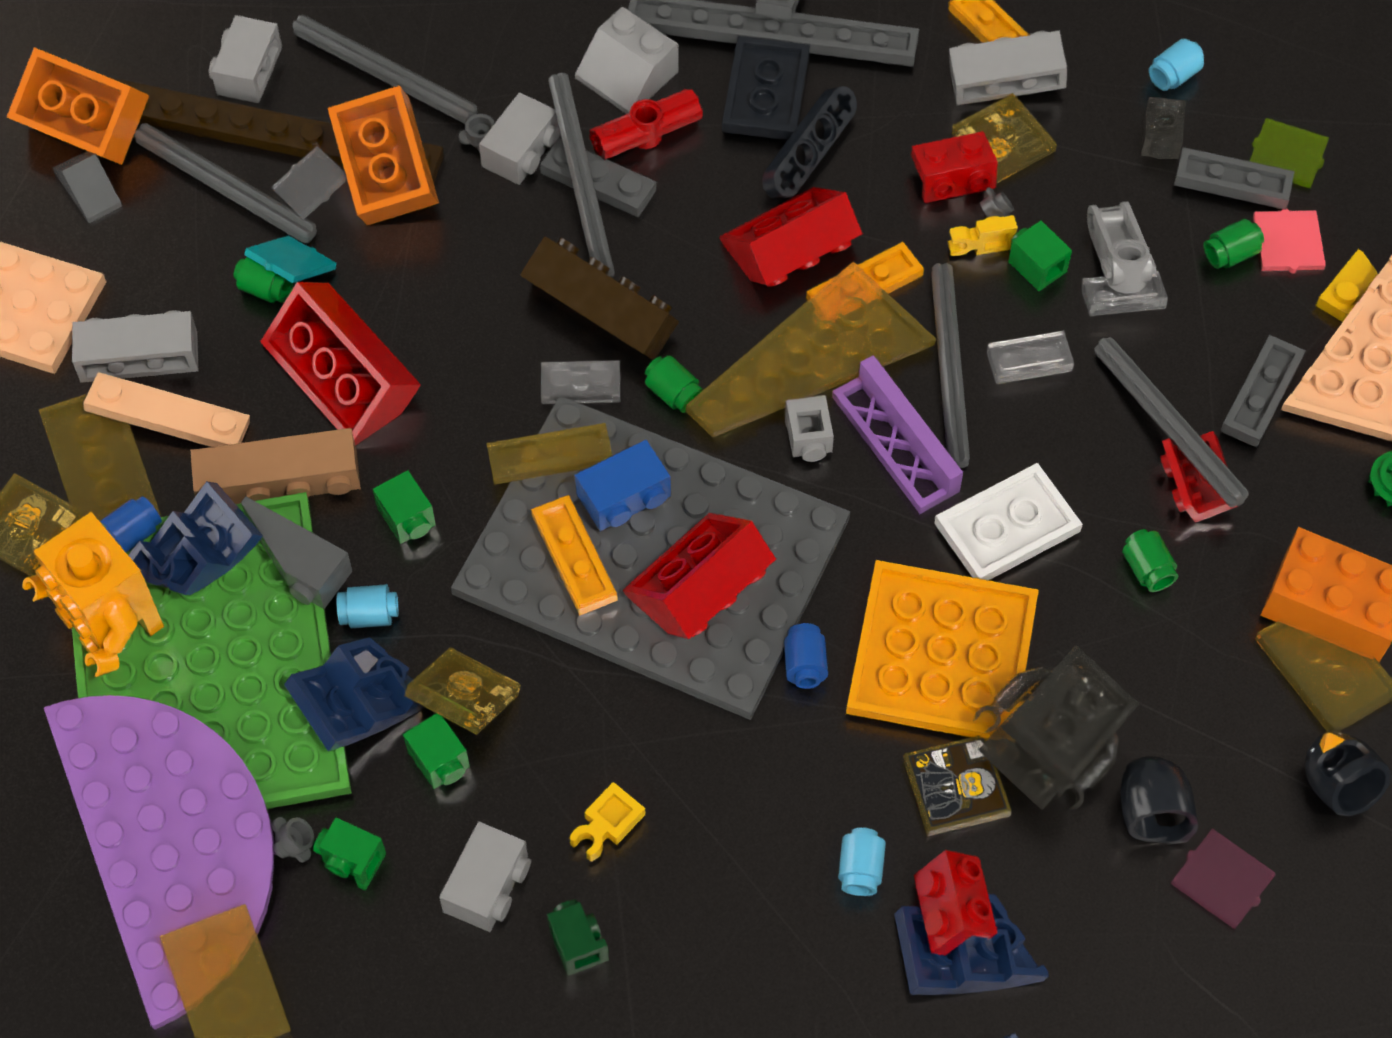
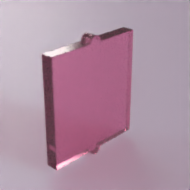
[1171,829,1276,929]

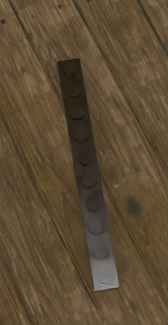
[109,77,444,183]

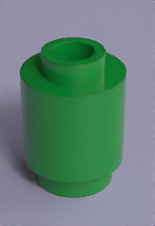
[1204,219,1264,269]
[234,257,294,303]
[645,355,703,413]
[1122,529,1178,592]

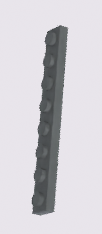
[628,0,919,66]

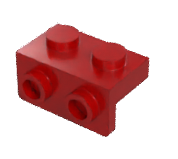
[911,131,998,203]
[1160,431,1238,523]
[914,850,998,956]

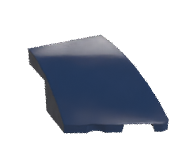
[128,481,263,595]
[284,638,428,752]
[895,894,1049,995]

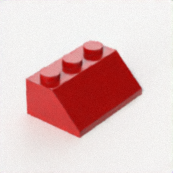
[719,187,862,287]
[623,512,776,639]

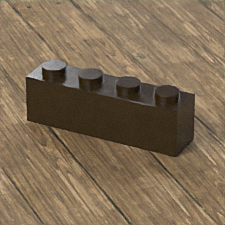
[520,236,679,360]

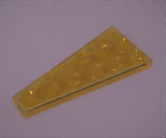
[686,262,936,438]

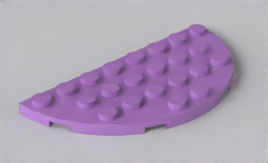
[44,695,275,1029]

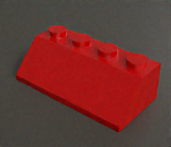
[260,282,421,445]

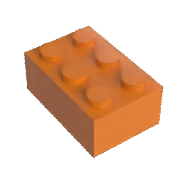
[7,47,150,165]
[327,85,439,226]
[1261,527,1392,664]

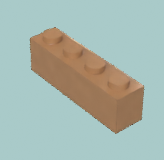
[190,428,361,504]

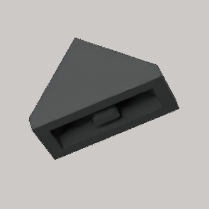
[53,151,122,223]

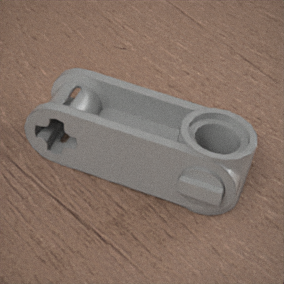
[1087,201,1156,293]

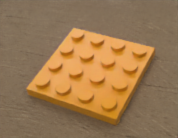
[846,560,1039,745]

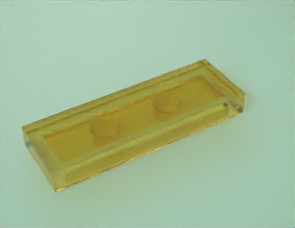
[487,423,613,485]

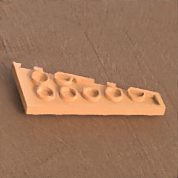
[1281,255,1392,441]

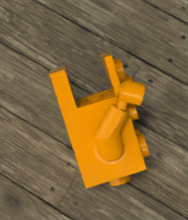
[22,512,164,677]

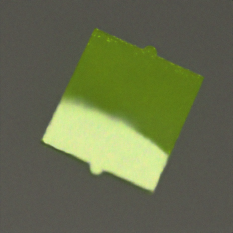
[1250,118,1329,188]

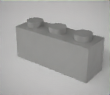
[949,31,1067,105]
[72,310,198,383]

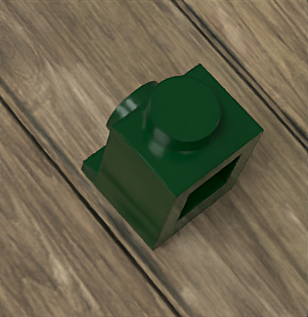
[547,900,609,976]

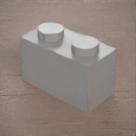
[209,15,282,103]
[479,92,560,185]
[439,821,531,932]

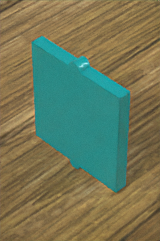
[244,236,337,283]

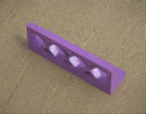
[832,355,963,514]

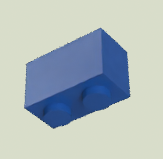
[575,439,671,531]

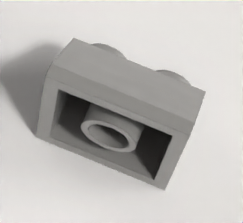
[575,6,678,114]

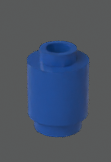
[99,496,162,553]
[784,623,828,689]

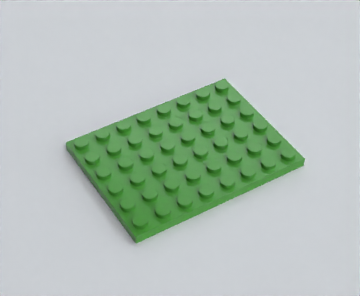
[72,492,352,809]

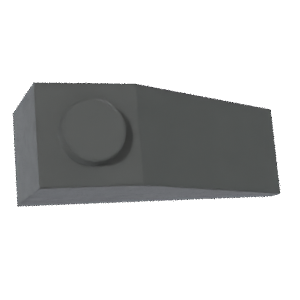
[241,496,353,609]

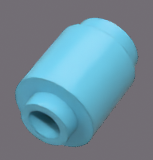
[1149,39,1204,90]
[337,584,399,629]
[838,828,886,896]

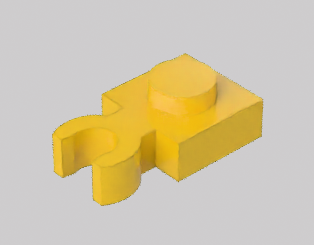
[948,215,1017,256]
[570,782,646,862]

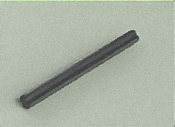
[292,15,478,124]
[548,72,615,278]
[134,123,317,243]
[931,263,970,468]
[1094,337,1249,507]

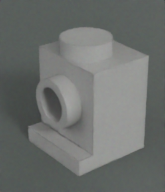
[785,395,834,462]

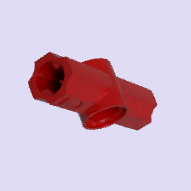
[589,89,703,160]

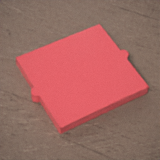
[1253,208,1326,274]

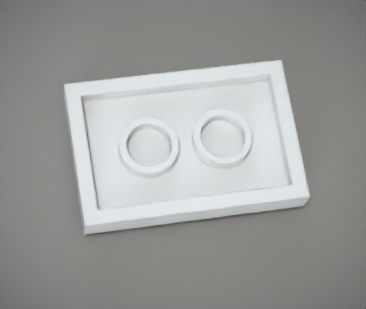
[934,463,1083,580]

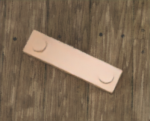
[83,372,250,447]

